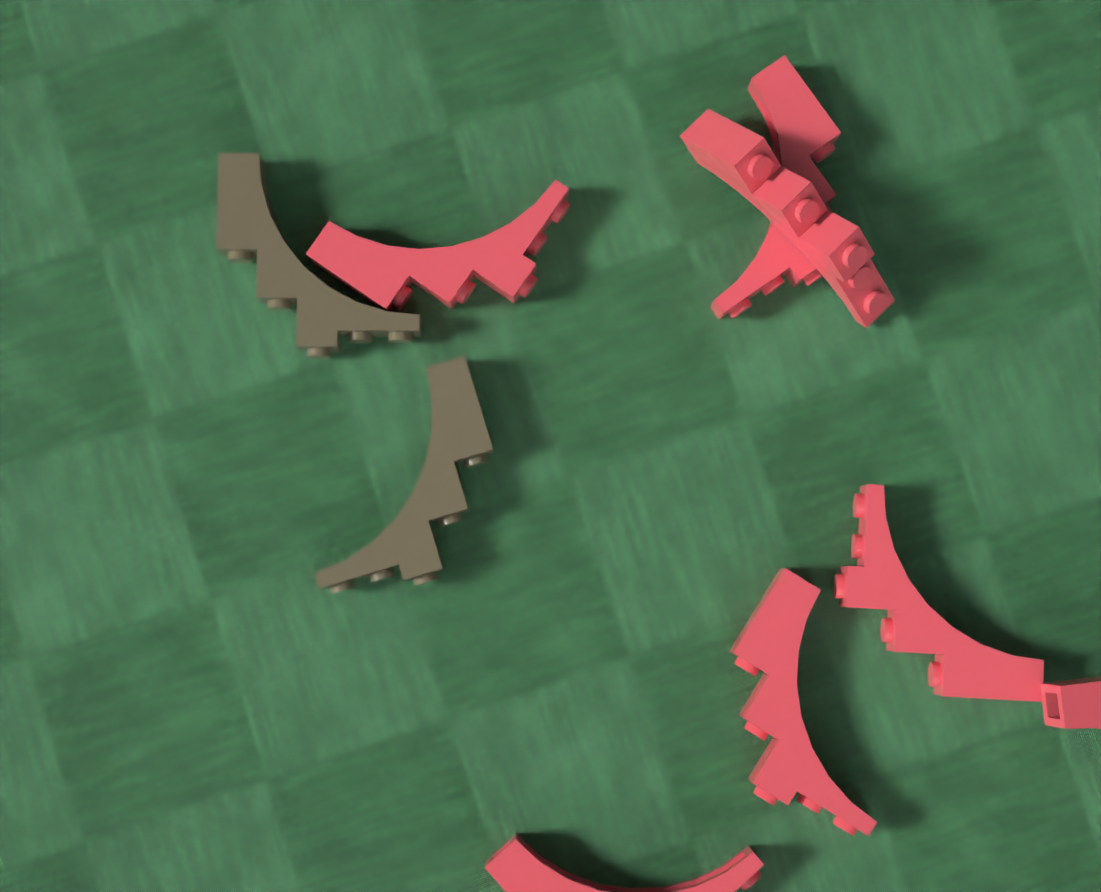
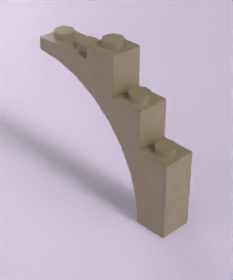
[216,153,423,359]
[314,356,495,594]

